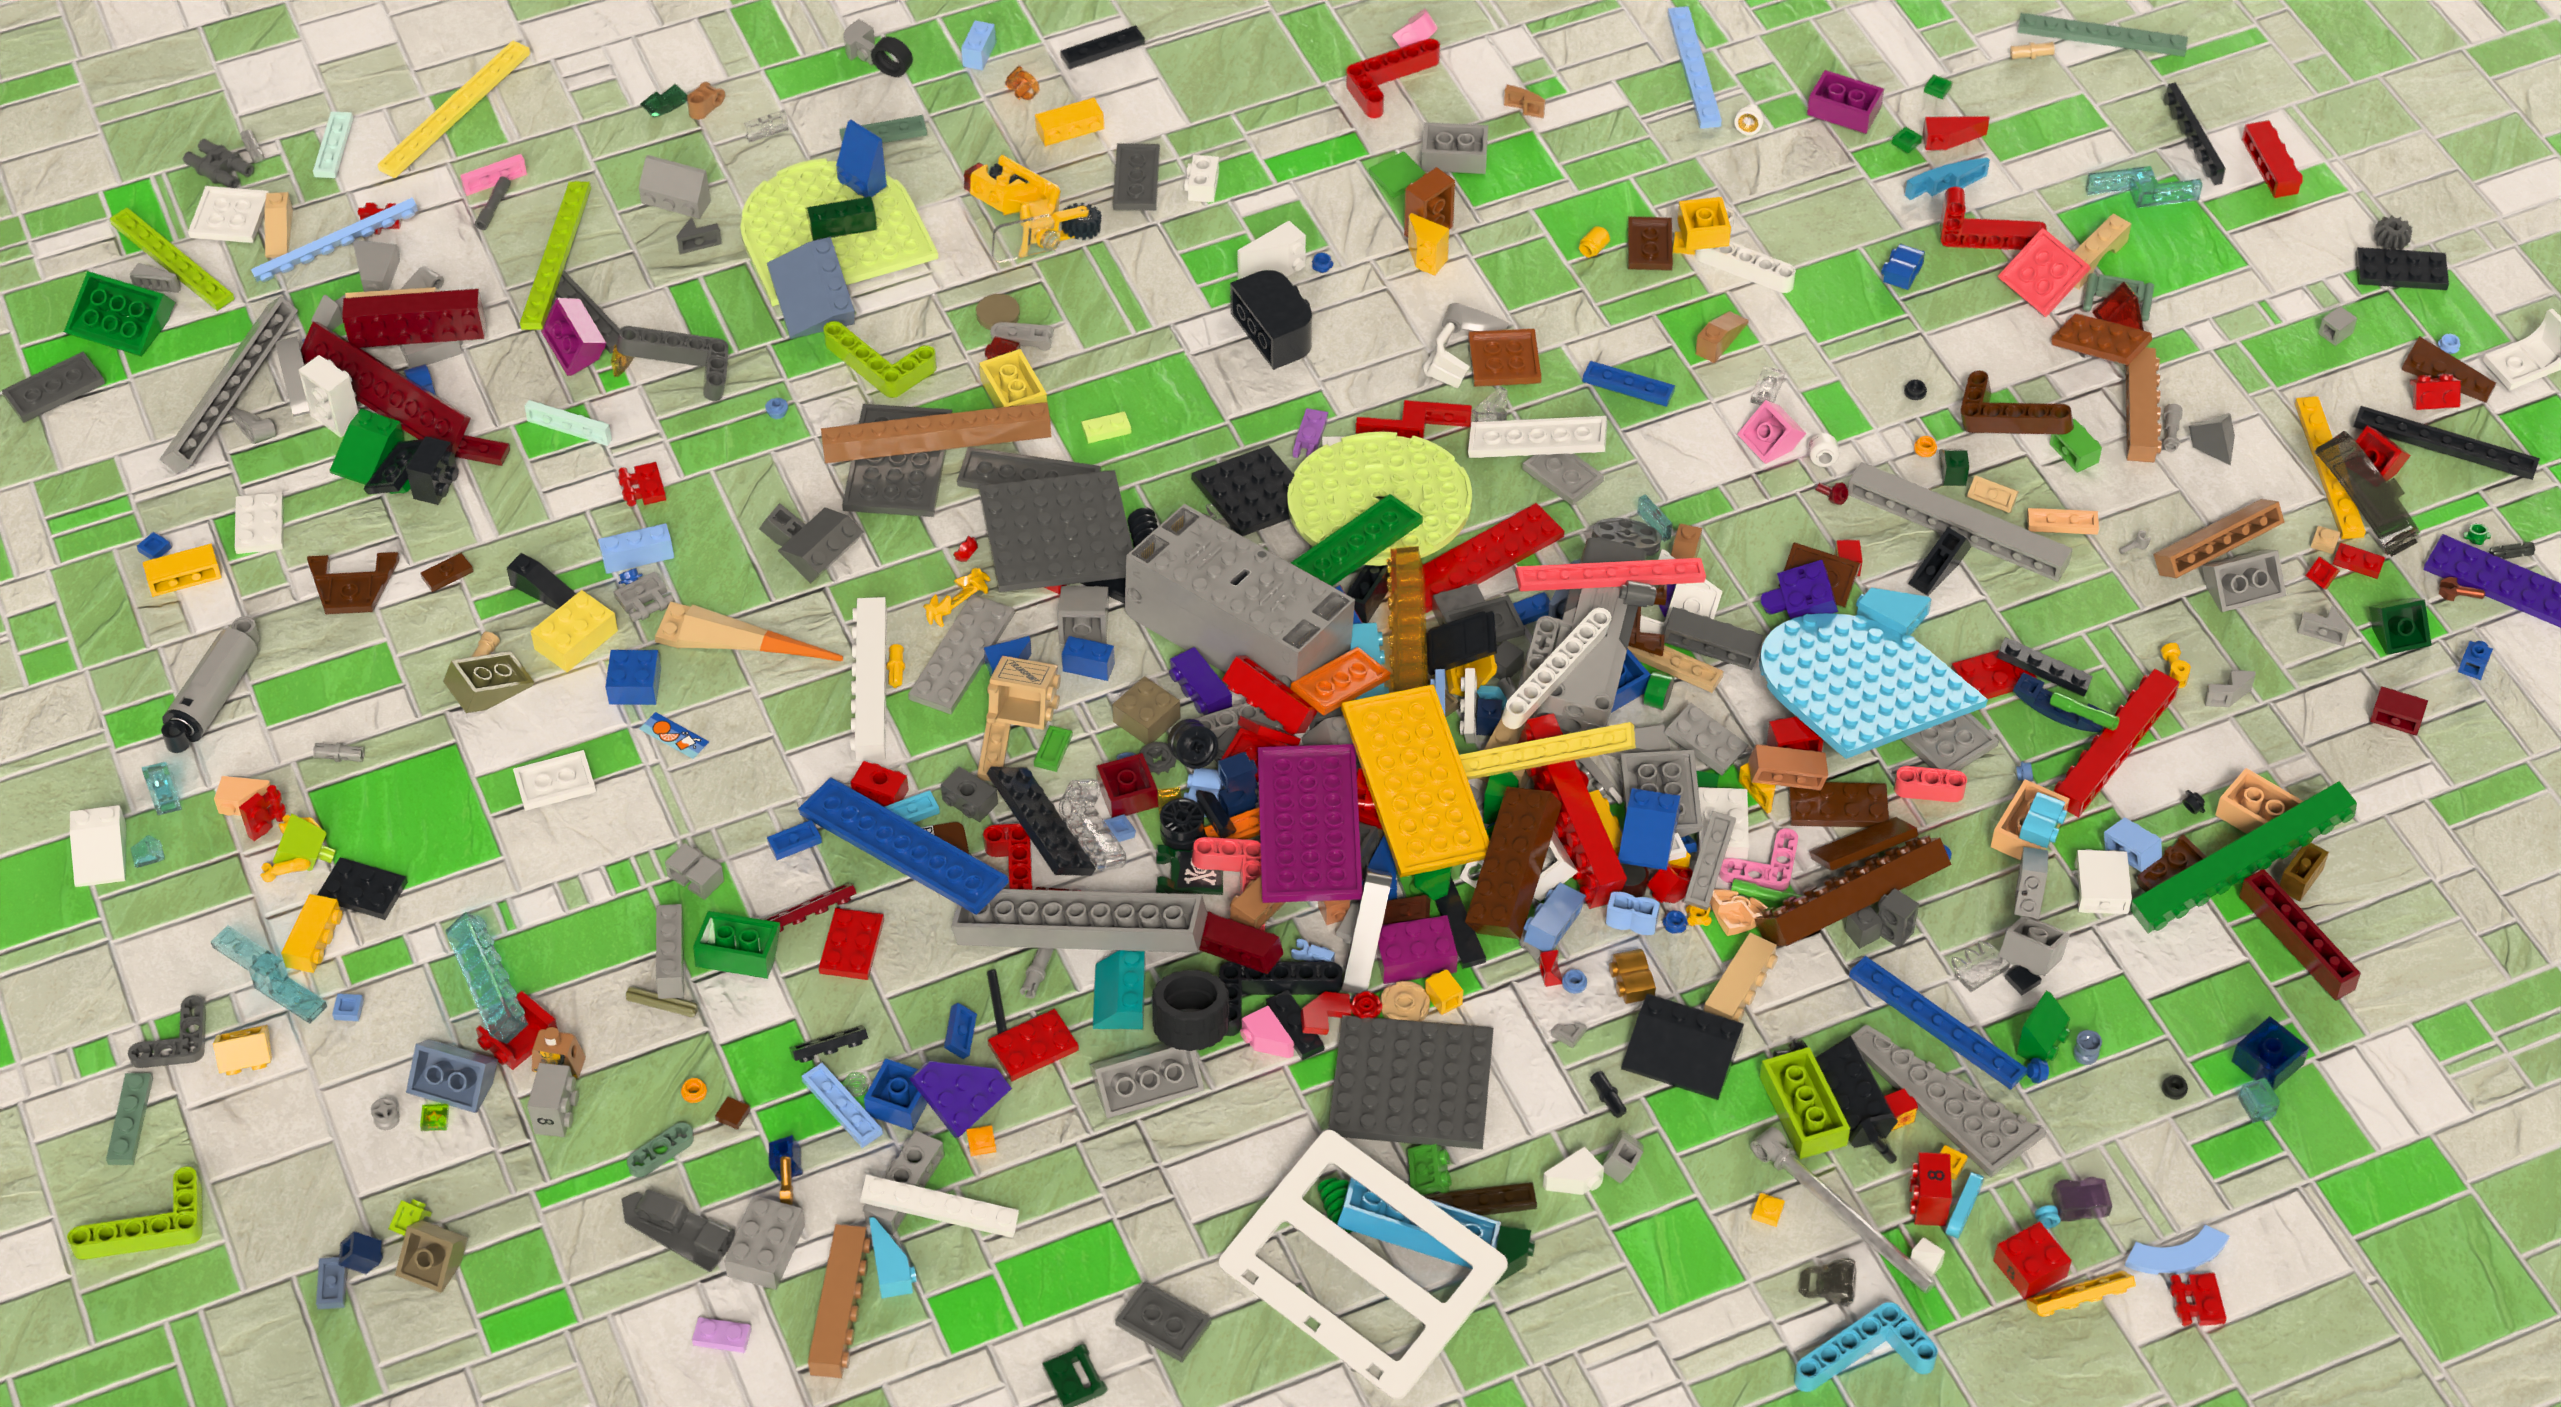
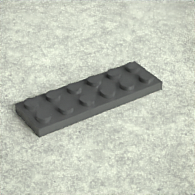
[957,447,1101,489]

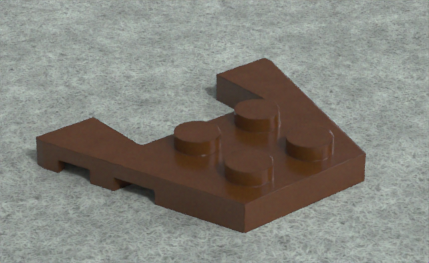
[307,552,400,614]
[1628,584,1667,656]

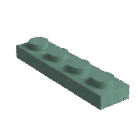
[839,115,927,143]
[106,1073,153,1165]

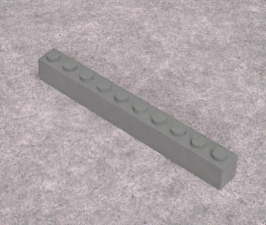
[159,296,298,474]
[1848,462,2072,582]

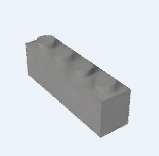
[656,904,684,999]

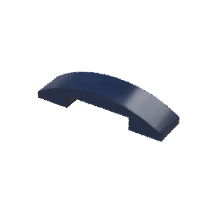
[2013,672,2110,733]

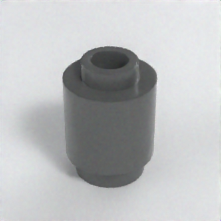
[1619,580,1656,608]

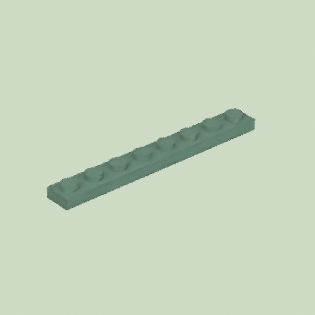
[2018,13,2188,57]

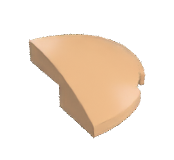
[1710,889,1768,936]

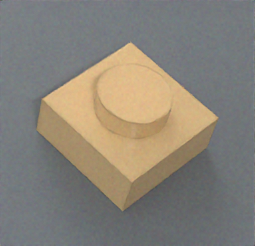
[2311,526,2341,554]

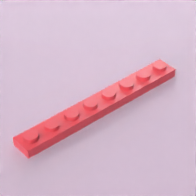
[1515,558,1706,592]

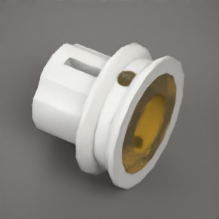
[1735,105,1763,135]

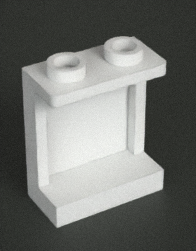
[2074,849,2132,914]

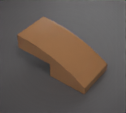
[1504,84,1545,118]

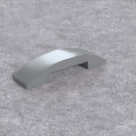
[275,336,310,417]

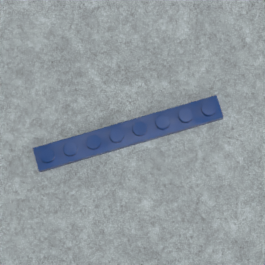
[1849,956,2027,1090]

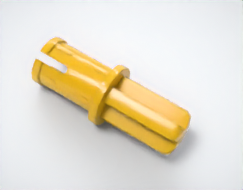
[886,644,905,688]

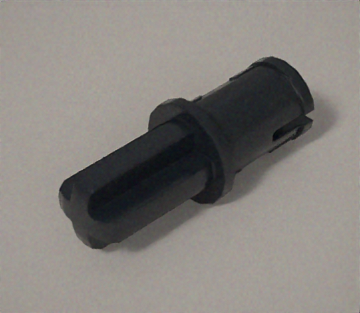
[1590,1071,1627,1118]

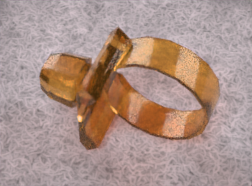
[1005,66,1040,100]

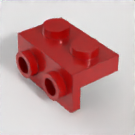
[2410,374,2461,410]

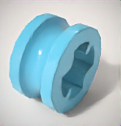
[2034,1205,2061,1229]

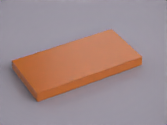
[1290,647,1391,716]

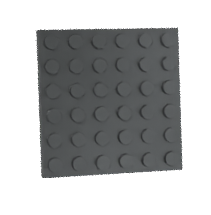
[979,470,1133,592]
[1328,1015,1494,1149]

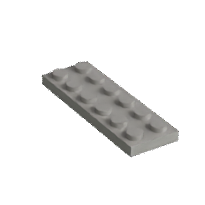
[908,594,1015,715]

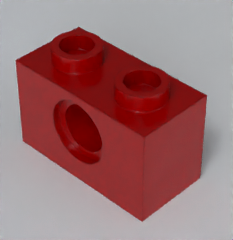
[851,761,909,807]

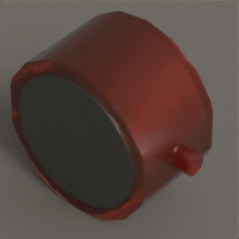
[1620,863,1649,898]

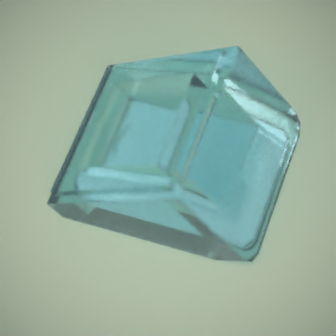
[130,835,165,868]

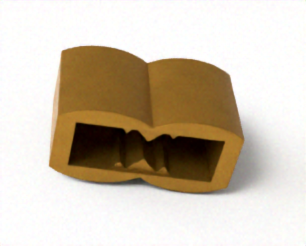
[1609,949,1656,1004]

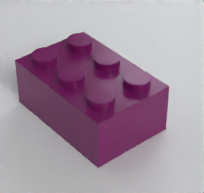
[1807,70,1884,134]
[1376,915,1458,984]

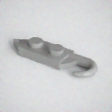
[1577,757,1624,804]

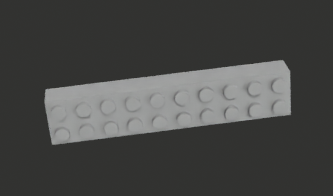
[951,889,1207,953]

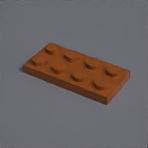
[2051,313,2152,365]

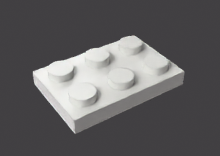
[235,492,284,554]
[513,750,596,811]

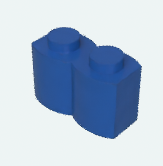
[1881,244,1925,290]

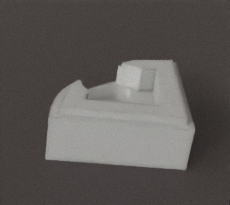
[1552,1023,1587,1048]

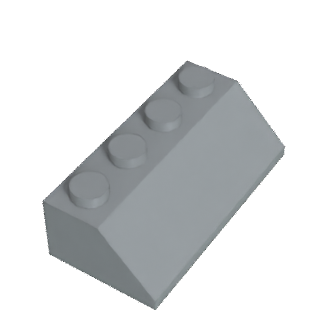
[1090,1043,1205,1118]

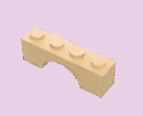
[2074,214,2132,290]

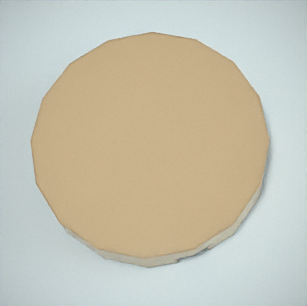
[1380,981,1430,1022]

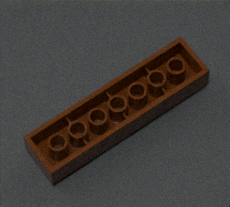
[1755,835,1952,946]

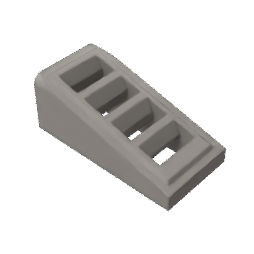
[130,263,181,293]

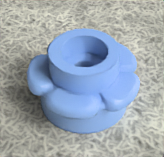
[2438,334,2460,354]

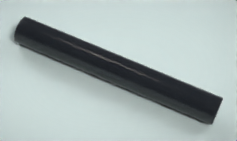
[987,970,1007,1034]

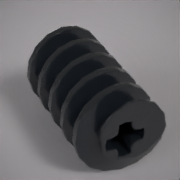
[1127,508,1159,548]

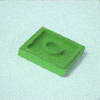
[1369,151,1426,198]

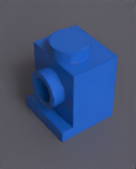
[2458,641,2493,680]

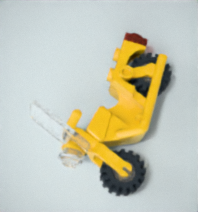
[964,155,1102,263]

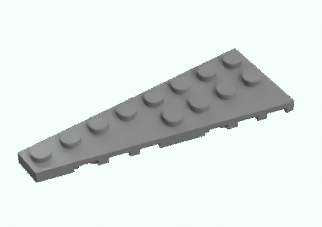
[1851,1025,2047,1177]

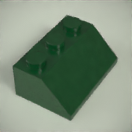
[805,196,877,241]

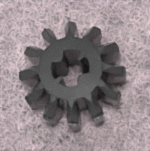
[2374,215,2412,250]

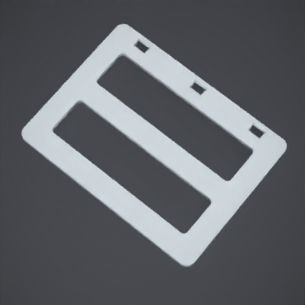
[1219,1130,1508,1400]

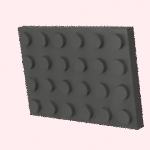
[842,404,952,517]

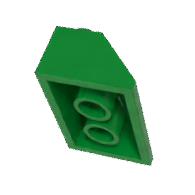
[693,911,780,979]

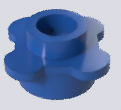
[618,568,643,585]

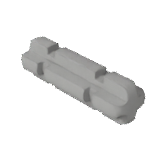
[240,129,264,163]

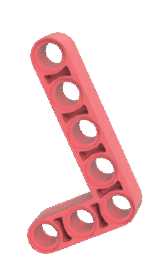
[1191,837,1265,931]

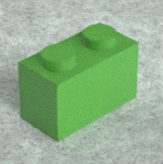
[2049,418,2102,473]

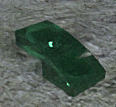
[640,83,688,117]

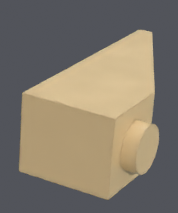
[265,192,293,258]

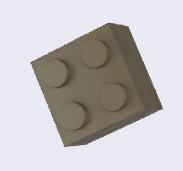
[1112,676,1181,745]

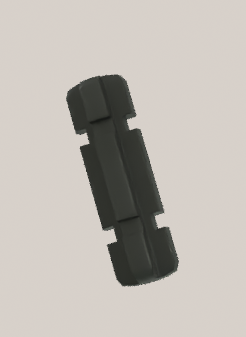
[2489,542,2535,559]

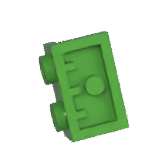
[1408,1144,1452,1195]

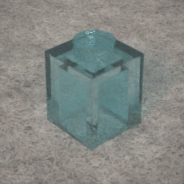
[2238,1077,2280,1123]

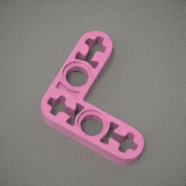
[1719,828,1798,891]

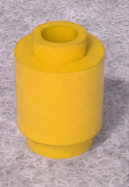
[1579,226,1610,258]

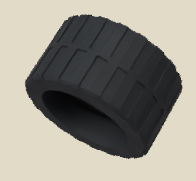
[1152,970,1229,1051]

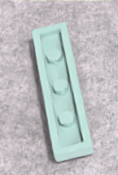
[313,112,353,178]
[524,400,612,446]

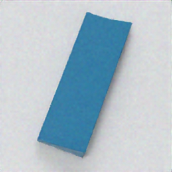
[1337,1177,1501,1269]

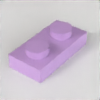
[692,1317,751,1353]

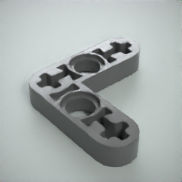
[128,995,206,1068]

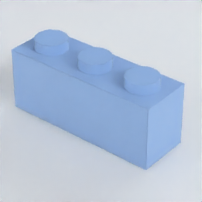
[598,523,674,574]

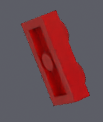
[2332,543,2386,579]

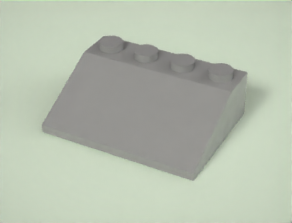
[1621,750,1703,838]

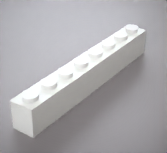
[851,597,887,761]

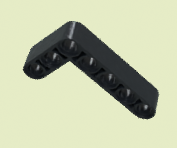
[1219,962,1343,1036]

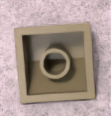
[395,1220,468,1293]

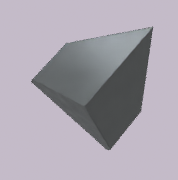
[2189,413,2235,466]

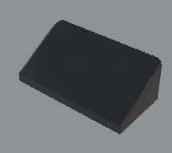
[1196,790,1236,838]

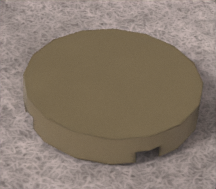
[976,294,1020,330]

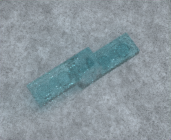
[2085,166,2203,208]
[211,925,327,1024]

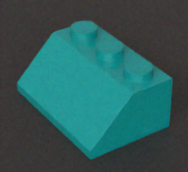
[1093,950,1146,1029]

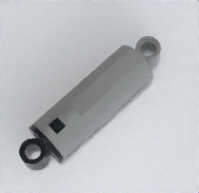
[161,616,260,753]

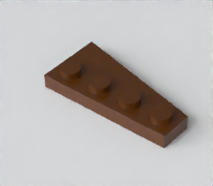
[2402,336,2496,403]

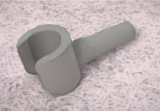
[2119,531,2151,554]

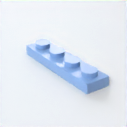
[801,1063,883,1148]

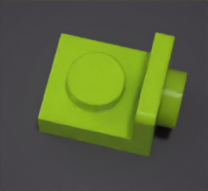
[388,1199,432,1236]

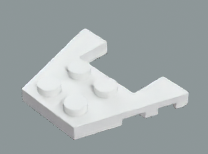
[1640,549,1723,634]

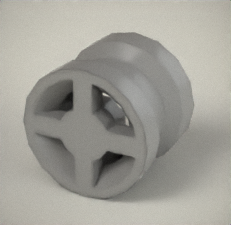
[371,1098,400,1130]

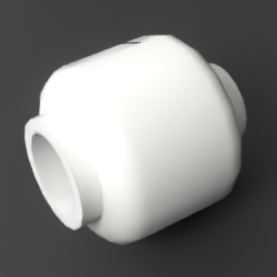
[1808,433,1839,467]

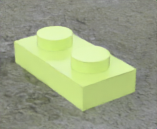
[1081,411,1131,443]

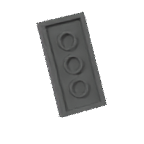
[1113,143,1160,211]
[1,352,105,423]

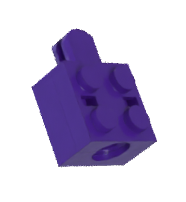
[1761,560,1838,619]

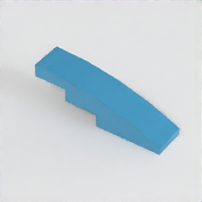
[1905,158,1990,200]

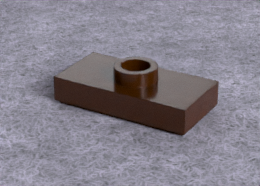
[420,552,474,592]

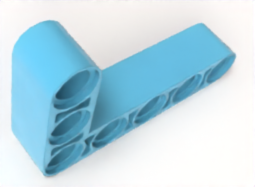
[1794,1302,1938,1392]

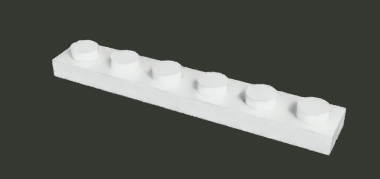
[860,1175,1019,1238]

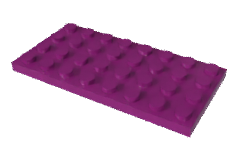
[1258,744,1363,903]

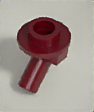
[1816,482,1849,505]

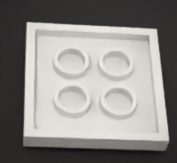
[188,186,269,243]

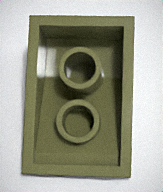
[443,651,535,713]

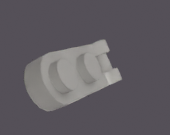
[990,322,1054,350]

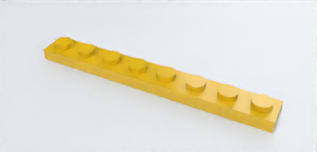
[2295,396,2366,539]

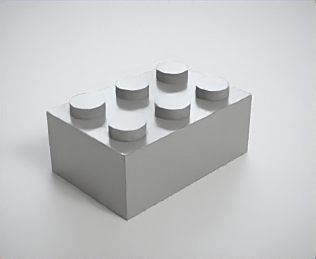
[1421,122,1488,174]
[724,1195,805,1290]

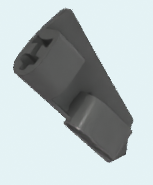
[622,1190,735,1272]

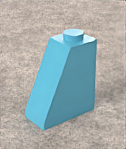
[1856,587,1932,636]

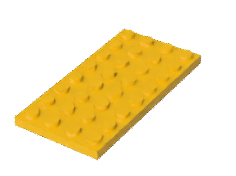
[1341,684,1490,877]

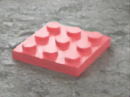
[1997,228,2091,317]

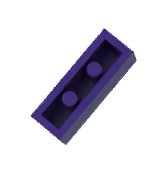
[1169,647,1232,715]

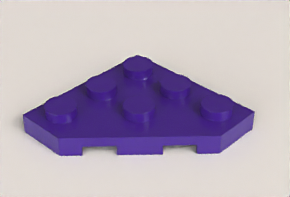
[909,1061,1012,1138]

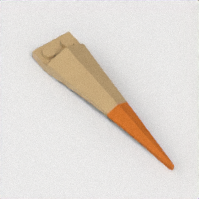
[655,601,843,661]

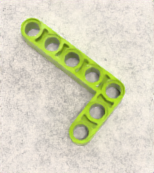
[823,321,937,398]
[67,1167,203,1260]

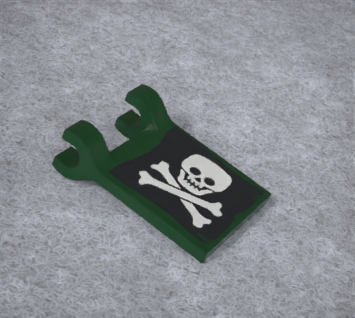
[1156,845,1223,895]

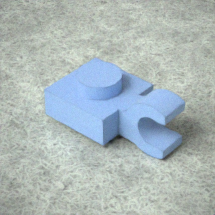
[1291,939,1335,962]

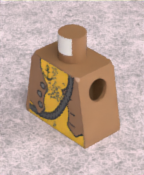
[532,1027,586,1079]

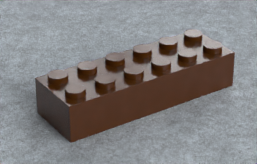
[1465,787,1562,939]

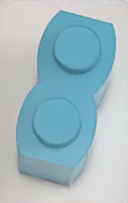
[2019,792,2068,848]

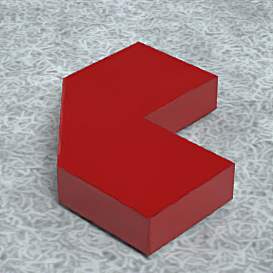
[1301,992,1351,1035]

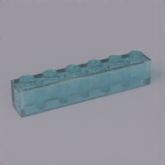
[445,912,528,1044]

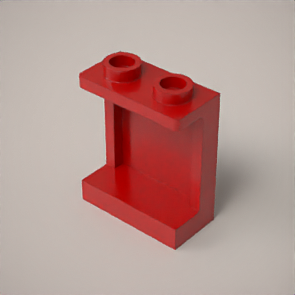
[476,991,558,1070]

